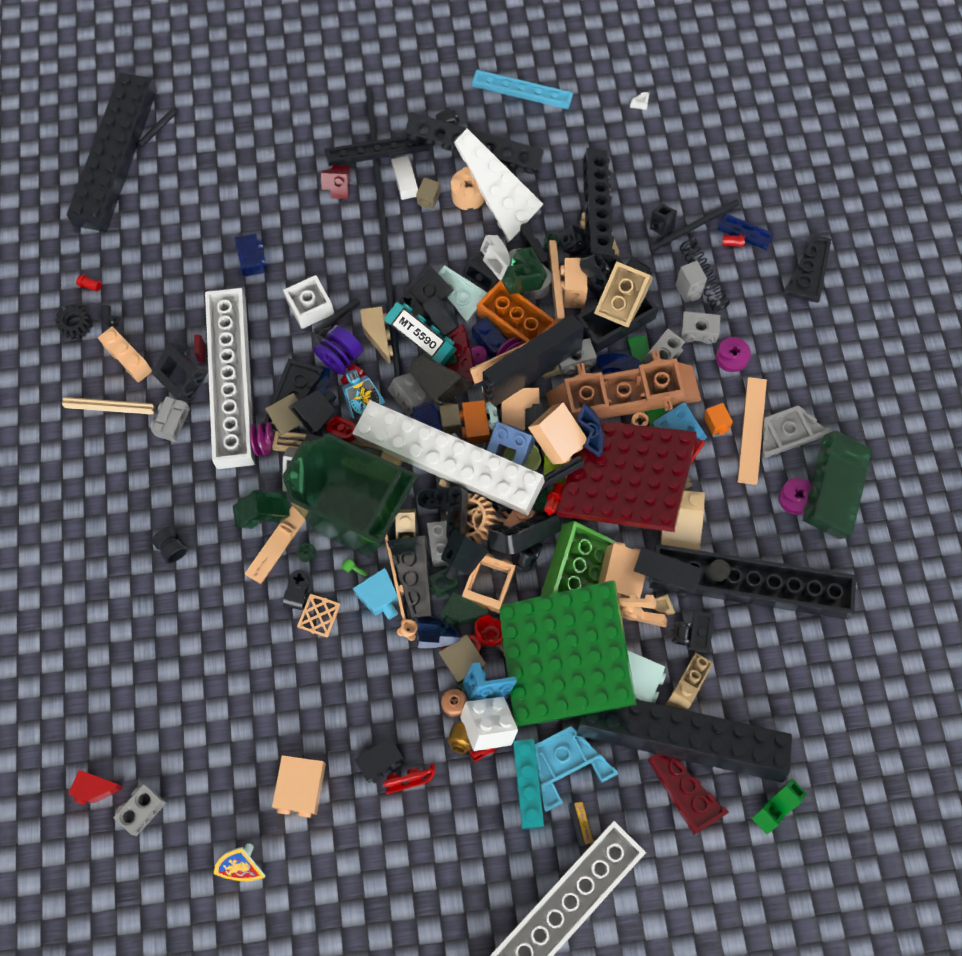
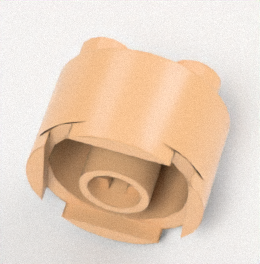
[451,167,485,210]

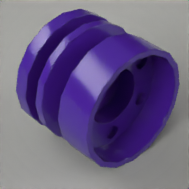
[313,325,364,375]

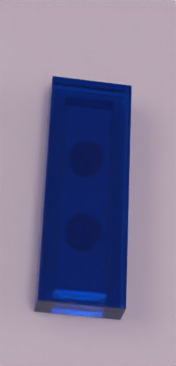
[718,213,774,251]

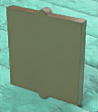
[265,393,302,436]
[439,635,486,683]

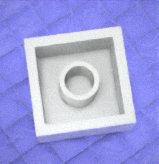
[283,275,334,329]
[460,696,518,751]

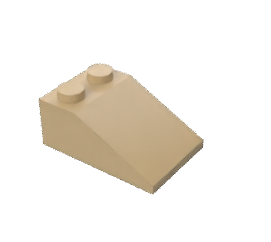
[594,261,653,328]
[660,491,705,550]

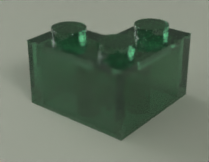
[502,247,547,295]
[232,490,290,529]

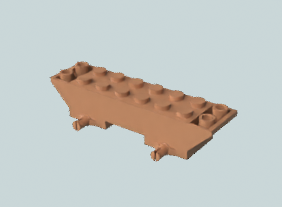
[546,349,701,424]

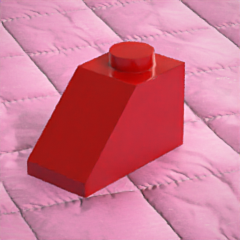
[68,770,123,805]

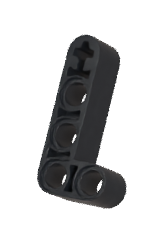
[487,510,561,554]

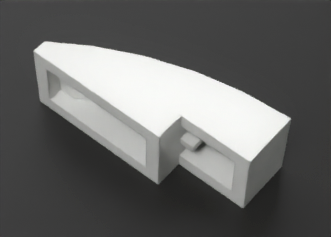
[391,156,418,200]
[480,235,510,281]

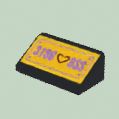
[568,801,594,847]

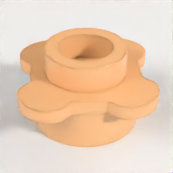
[397,619,417,641]

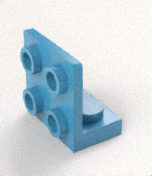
[653,402,707,440]
[463,662,517,701]

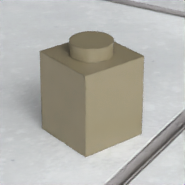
[416,178,441,209]
[439,403,461,433]

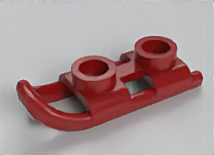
[382,763,435,794]

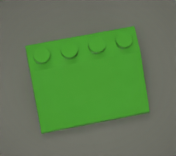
[541,521,616,596]

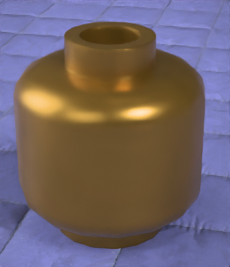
[448,722,472,754]

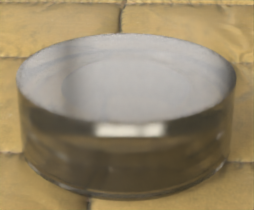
[709,559,730,581]

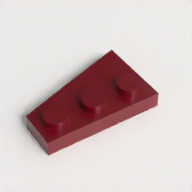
[445,324,475,390]

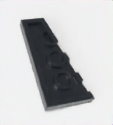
[387,536,434,618]

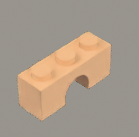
[98,326,152,383]

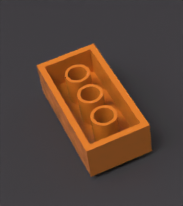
[477,281,556,344]

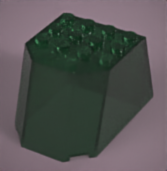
[282,434,418,557]

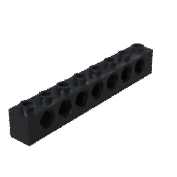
[405,112,544,174]
[582,147,615,266]

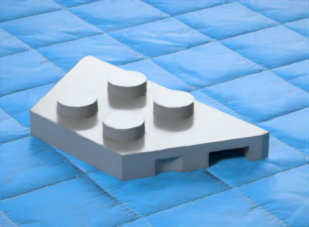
[762,405,831,459]

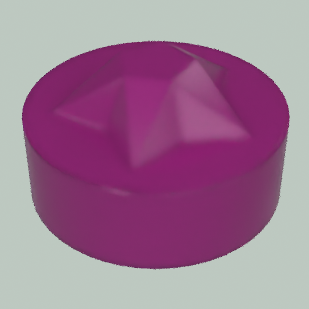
[471,345,488,364]

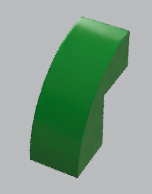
[752,778,807,835]

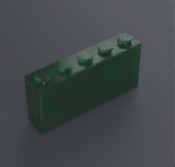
[802,430,873,539]

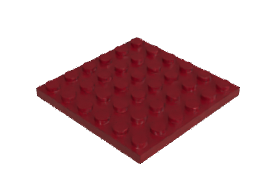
[557,421,697,532]

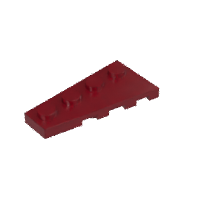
[648,754,729,835]

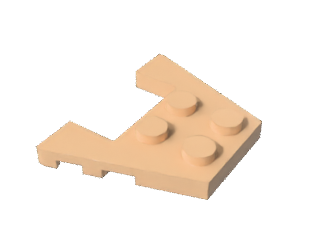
[618,594,668,627]

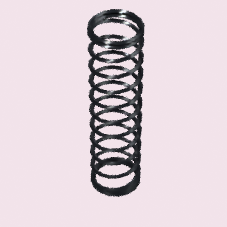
[679,238,730,312]

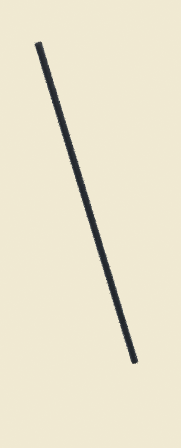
[365,87,402,378]

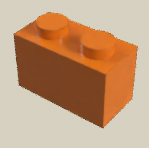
[459,400,490,444]

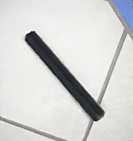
[497,456,585,512]

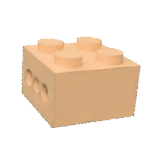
[560,258,587,308]

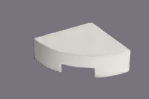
[630,92,649,110]

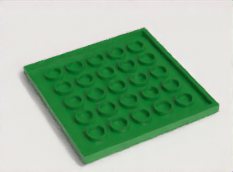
[499,580,637,727]

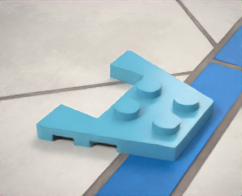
[535,726,618,812]

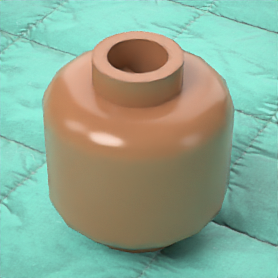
[441,689,468,717]

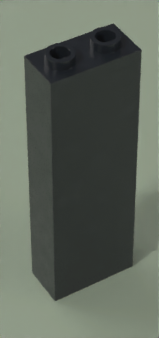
[482,314,584,406]

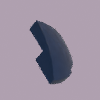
[576,403,604,457]
[416,616,460,649]

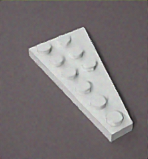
[454,129,543,243]

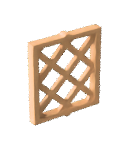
[297,594,341,638]

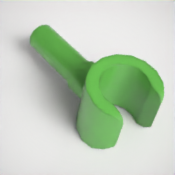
[341,559,369,578]

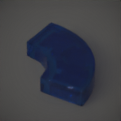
[596,353,642,374]

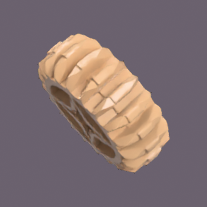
[445,493,497,544]

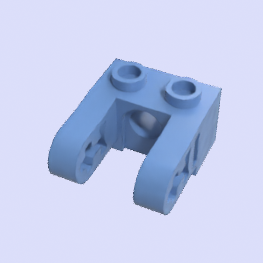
[487,422,536,467]

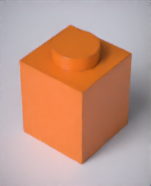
[703,403,733,436]

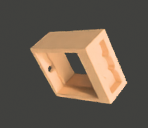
[462,553,516,614]

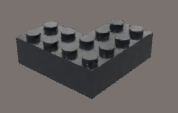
[576,254,658,354]

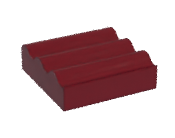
[194,334,205,362]

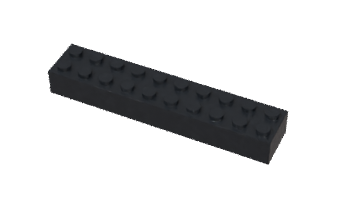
[66,73,157,232]
[649,544,857,620]
[576,699,792,783]

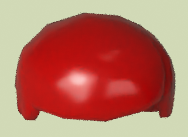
[475,615,503,647]

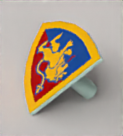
[214,844,266,881]

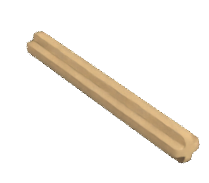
[62,397,155,414]

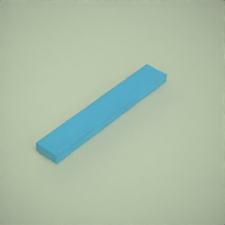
[472,70,573,109]

